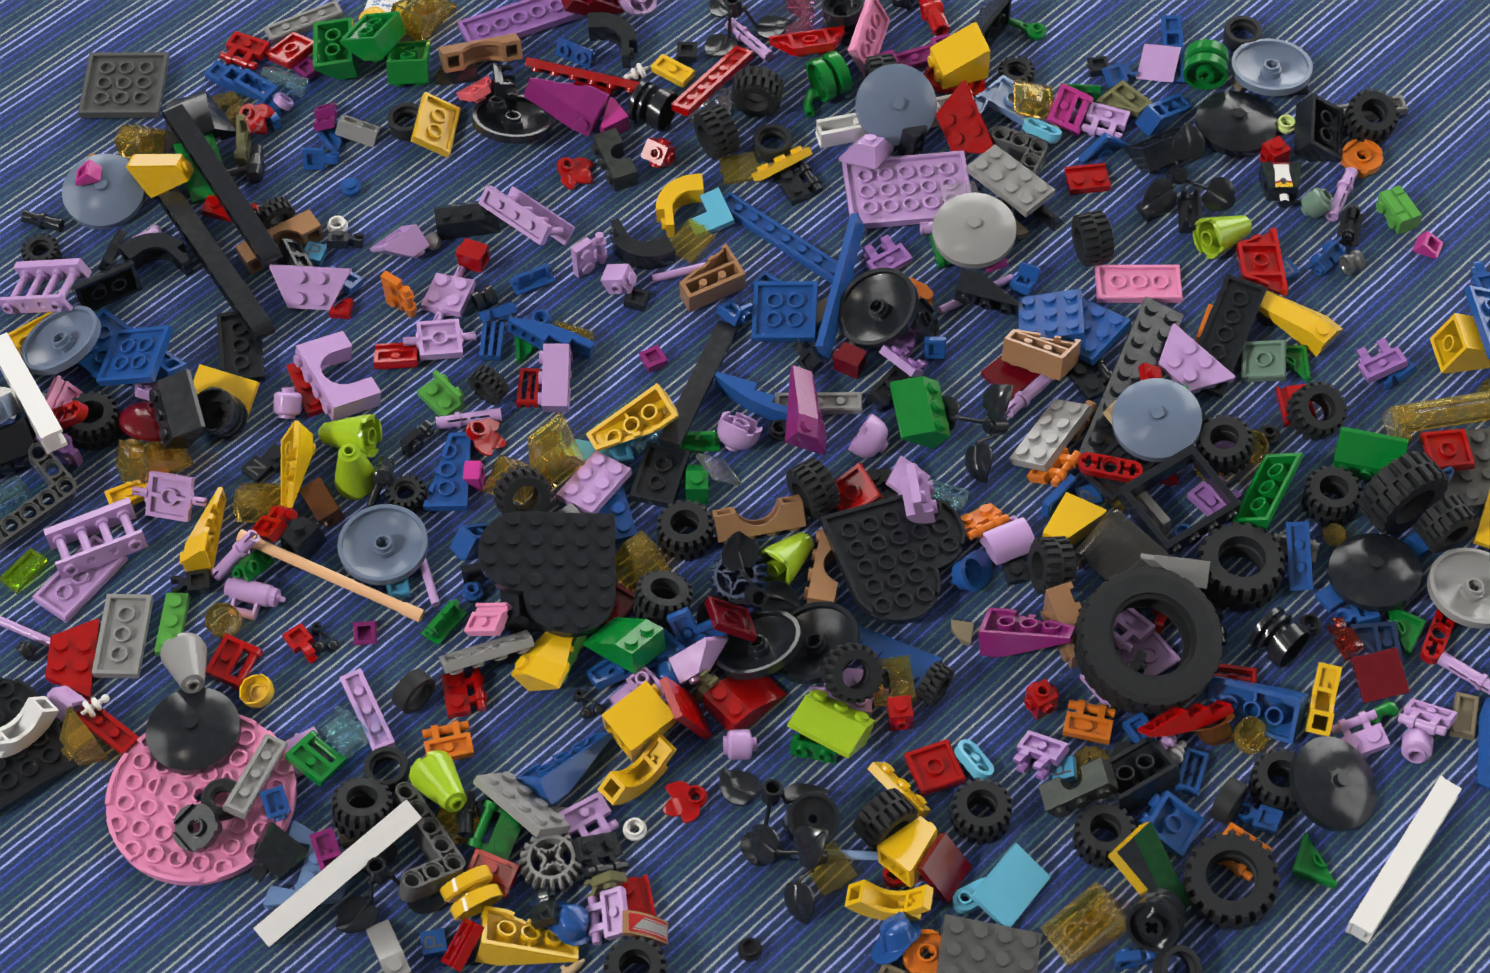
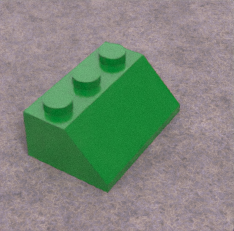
[340,11,406,62]
[313,17,358,80]
[890,376,951,449]
[1332,426,1409,481]

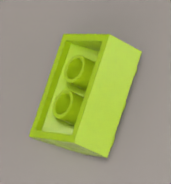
[787,689,875,759]

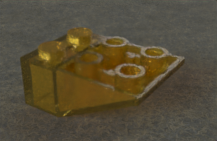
[115,439,193,484]

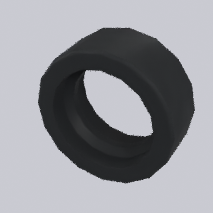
[1223,16,1262,52]
[387,102,419,141]
[753,124,792,163]
[391,668,436,714]
[363,746,410,793]
[1210,777,1249,825]
[1152,945,1202,973]

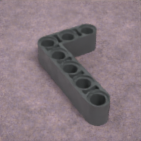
[991,126,1048,219]
[0,442,77,551]
[392,782,465,902]

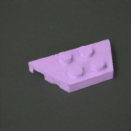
[269,264,352,310]
[1158,323,1235,394]

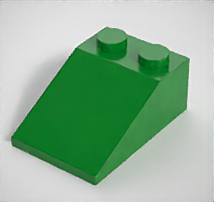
[386,40,431,87]
[173,133,223,204]
[583,617,666,674]

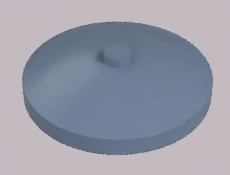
[1231,38,1313,96]
[855,64,937,147]
[62,154,146,230]
[21,306,101,375]
[1112,378,1202,462]
[337,504,429,585]

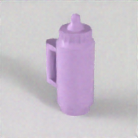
[224,577,286,620]

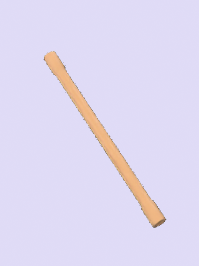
[236,529,425,623]

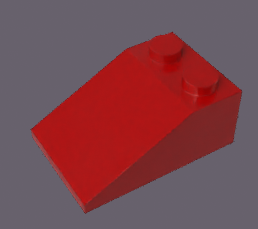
[703,676,787,731]

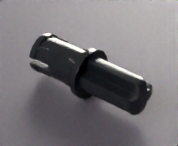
[457,790,477,838]

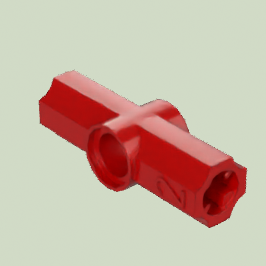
[918,0,950,36]

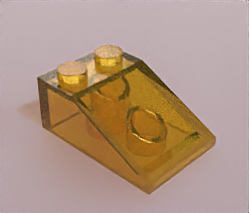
[391,0,457,41]
[528,412,585,489]
[1040,881,1127,967]

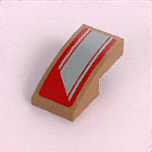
[622,910,668,947]

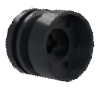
[822,0,863,43]
[628,80,678,132]
[197,387,248,440]
[1248,606,1311,669]

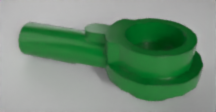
[1008,18,1047,41]

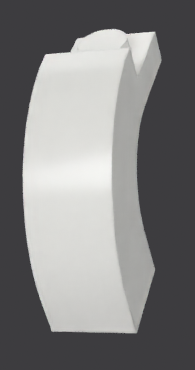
[0,696,59,758]

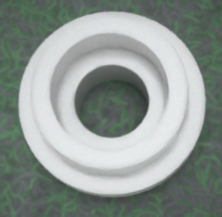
[327,216,348,232]
[623,818,647,841]

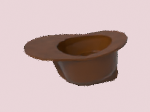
[1189,713,1235,746]

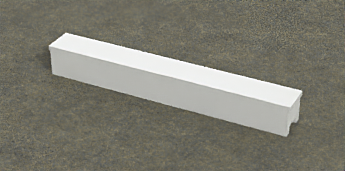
[815,91,972,148]
[0,333,68,454]
[1345,776,1462,944]
[253,799,422,947]

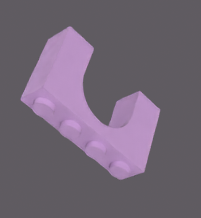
[293,331,381,421]

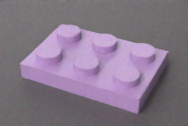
[556,450,632,513]

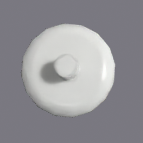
[623,63,649,80]
[80,694,110,718]
[1166,740,1187,764]

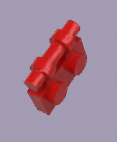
[219,31,271,70]
[251,505,298,543]
[441,667,488,719]

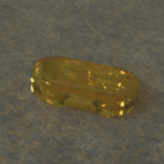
[554,320,595,341]

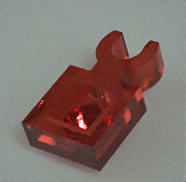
[1327,617,1364,661]

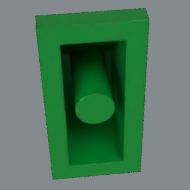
[685,464,710,504]

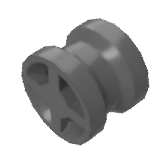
[1339,249,1366,275]

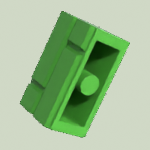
[1376,185,1423,235]

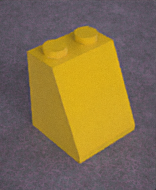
[927,22,990,89]
[1430,313,1490,374]
[602,680,676,762]

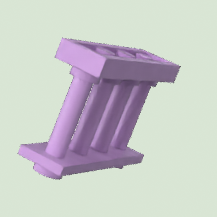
[478,185,575,245]
[0,258,92,314]
[43,497,148,580]

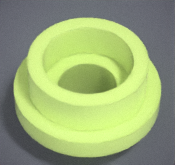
[1277,114,1295,134]

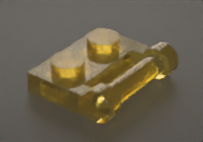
[873,655,917,707]

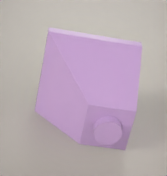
[839,134,894,169]
[369,224,430,258]
[669,635,728,685]

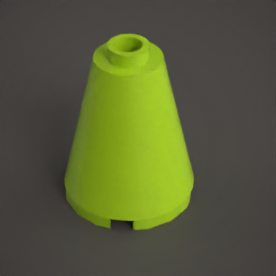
[1193,215,1252,259]
[318,414,382,458]
[334,443,375,500]
[759,532,814,585]
[409,750,467,812]

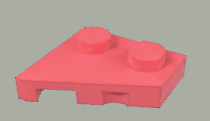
[456,75,492,103]

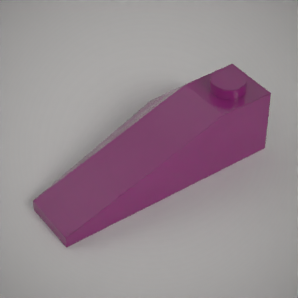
[524,77,609,137]
[785,365,827,455]
[978,607,1075,658]

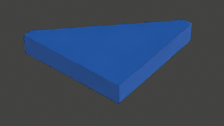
[317,115,351,152]
[1078,132,1129,164]

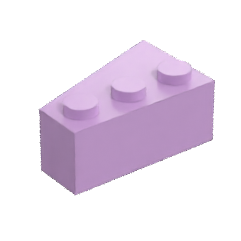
[538,344,573,412]

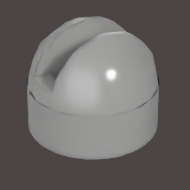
[425,232,441,250]

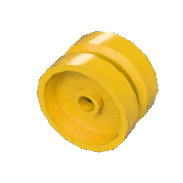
[440,865,503,922]

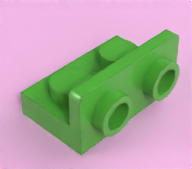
[417,370,465,417]

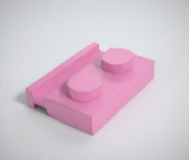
[45,375,83,421]
[464,602,513,636]

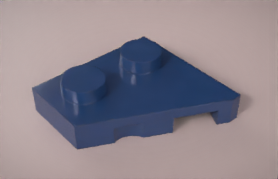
[1350,621,1403,665]

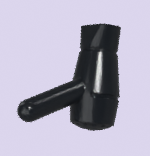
[227,145,265,183]
[367,456,395,507]

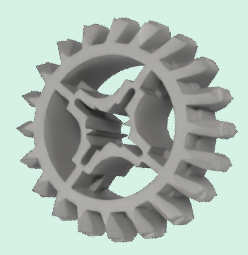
[519,834,584,895]

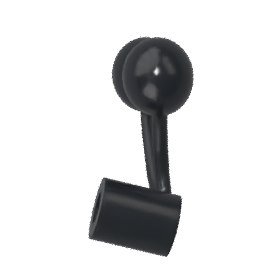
[311,622,339,652]
[573,689,605,719]

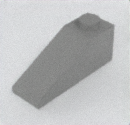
[1140,553,1210,589]
[366,919,412,973]

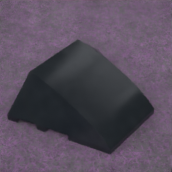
[163,90,236,154]

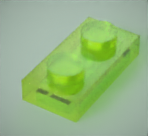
[0,547,49,594]

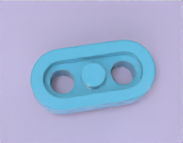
[1022,117,1062,144]
[954,739,994,781]
[952,877,986,914]

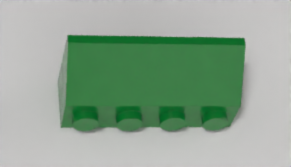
[1232,452,1304,533]

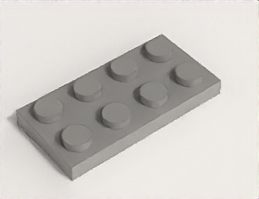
[966,144,1055,217]
[1009,399,1093,472]
[92,594,154,679]
[439,629,535,675]
[473,771,571,838]

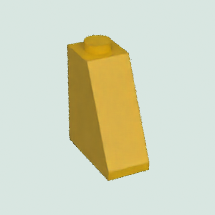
[126,154,195,198]
[1042,492,1107,546]
[877,816,938,888]

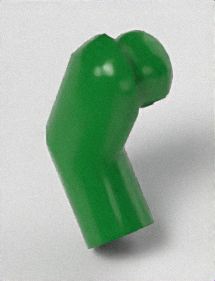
[802,88,820,118]
[1369,701,1399,726]

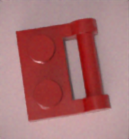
[205,634,263,691]

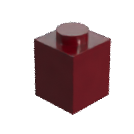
[832,342,867,379]

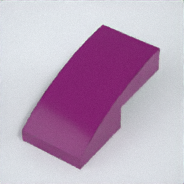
[313,102,337,132]
[309,827,341,871]

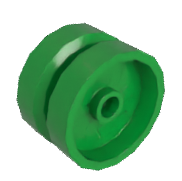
[1183,39,1229,90]
[806,51,852,102]

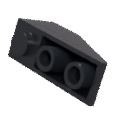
[953,268,1019,315]

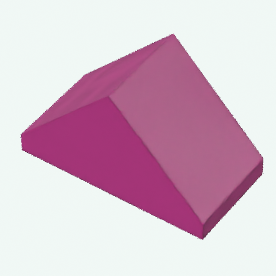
[600,98,630,134]

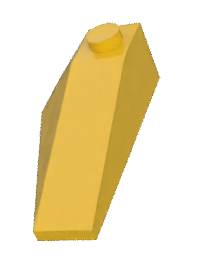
[1259,290,1343,357]
[586,383,679,451]
[280,420,316,508]
[180,487,227,575]
[511,632,575,691]
[475,905,578,966]

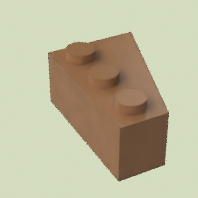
[679,243,746,312]
[1001,329,1081,381]
[1041,581,1082,669]

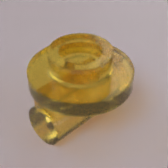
[1322,523,1346,546]

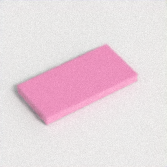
[848,0,890,78]
[1094,265,1183,303]

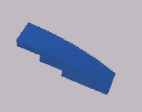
[1161,15,1185,83]
[204,60,278,102]
[507,317,595,359]
[715,371,788,421]

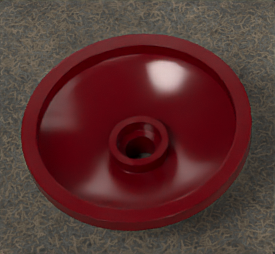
[119,401,162,442]

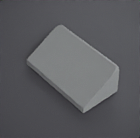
[335,114,381,147]

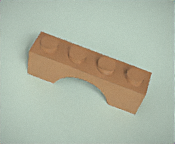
[438,33,523,73]
[236,209,324,275]
[711,494,806,544]
[803,528,838,604]

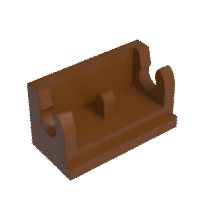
[299,477,346,528]

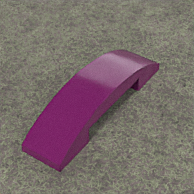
[874,33,950,69]

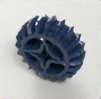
[709,552,770,607]

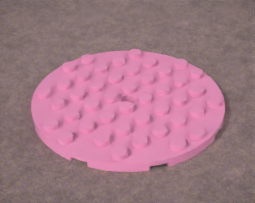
[105,714,297,886]

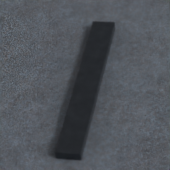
[659,320,738,450]

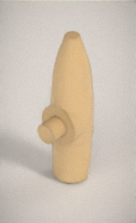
[560,958,585,973]

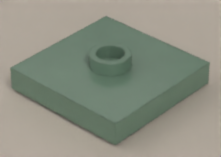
[1241,340,1286,382]

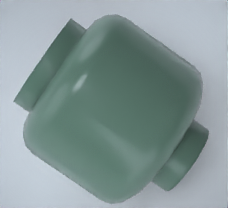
[1301,188,1333,219]

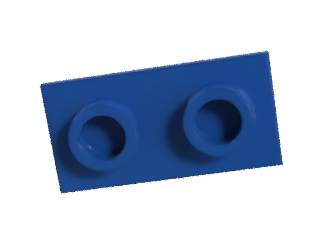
[555,37,598,69]
[1306,237,1346,276]
[509,263,556,296]

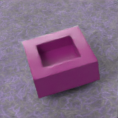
[292,57,320,82]
[639,345,668,373]

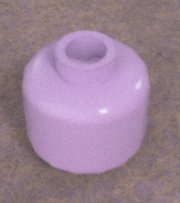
[273,387,302,419]
[1401,728,1434,764]
[723,729,757,760]

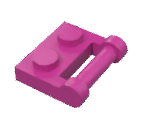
[1046,83,1094,136]

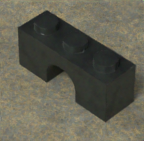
[591,128,638,192]
[1039,757,1119,818]

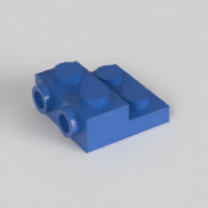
[1137,790,1205,859]

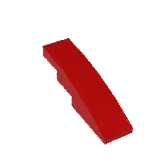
[1137,700,1234,737]

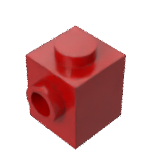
[1259,136,1291,162]
[455,238,490,273]
[886,695,914,731]

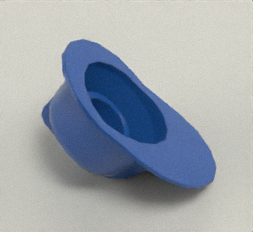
[949,549,993,593]
[546,901,592,946]
[871,911,921,965]

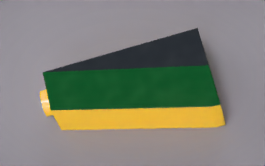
[1108,821,1191,909]

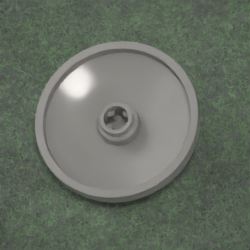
[932,193,1016,269]
[1427,548,1490,629]

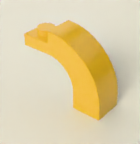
[656,173,704,238]
[1305,662,1342,736]
[597,734,677,805]
[845,879,934,922]

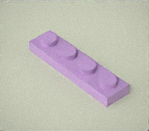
[339,668,396,751]

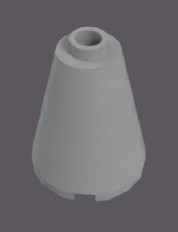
[160,633,207,694]

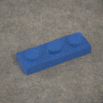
[1286,521,1313,591]

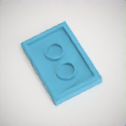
[971,843,1051,927]

